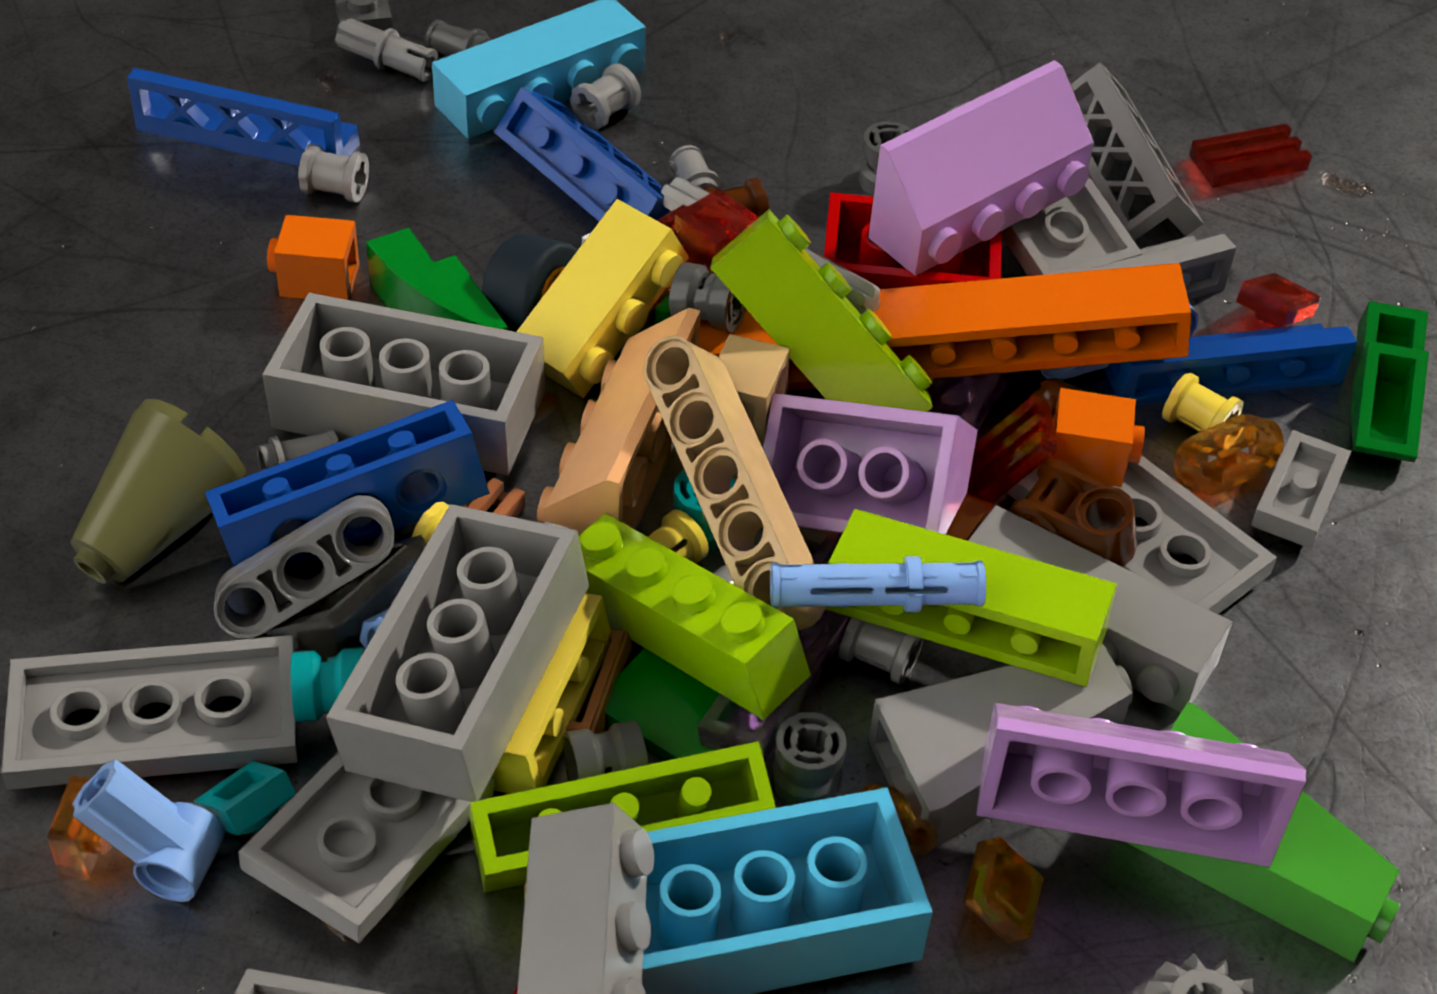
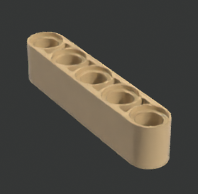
[644,336,826,630]

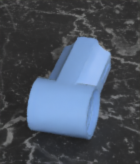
[72,759,226,902]

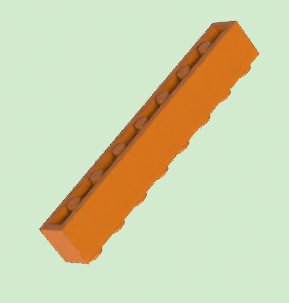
[699,263,1191,391]

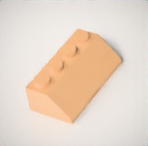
[536,308,701,535]

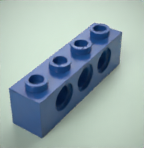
[205,400,490,571]

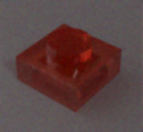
[675,189,759,259]
[1236,272,1321,328]

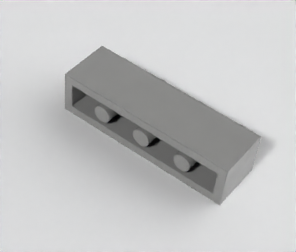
[968,505,1233,713]
[517,803,654,994]

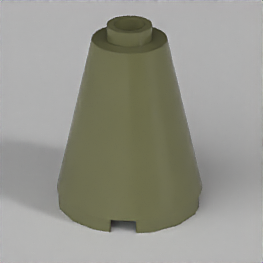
[70,399,247,584]

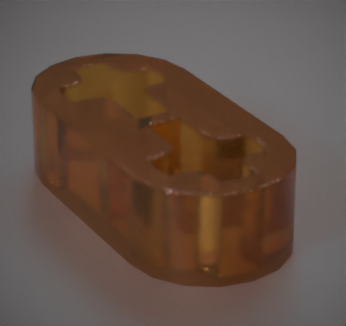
[1173,414,1284,495]

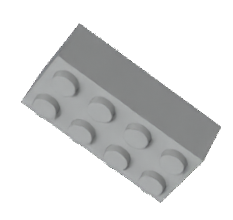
[262,293,546,476]
[326,504,589,802]

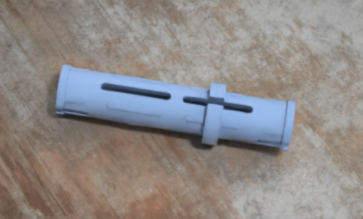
[770,556,986,612]

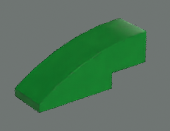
[366,228,508,330]
[1351,301,1429,462]

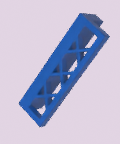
[127,68,359,166]
[494,86,690,227]
[1104,324,1358,405]

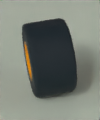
[482,234,578,332]

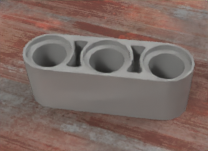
[214,495,394,639]

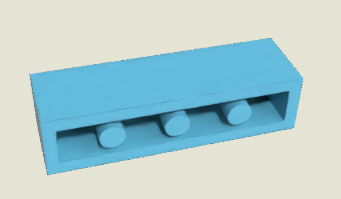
[432,0,646,139]

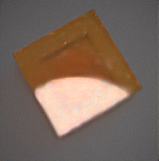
[47,775,112,882]
[963,836,1044,944]

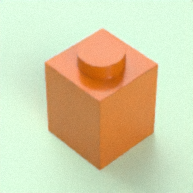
[267,215,360,300]
[1048,388,1145,487]

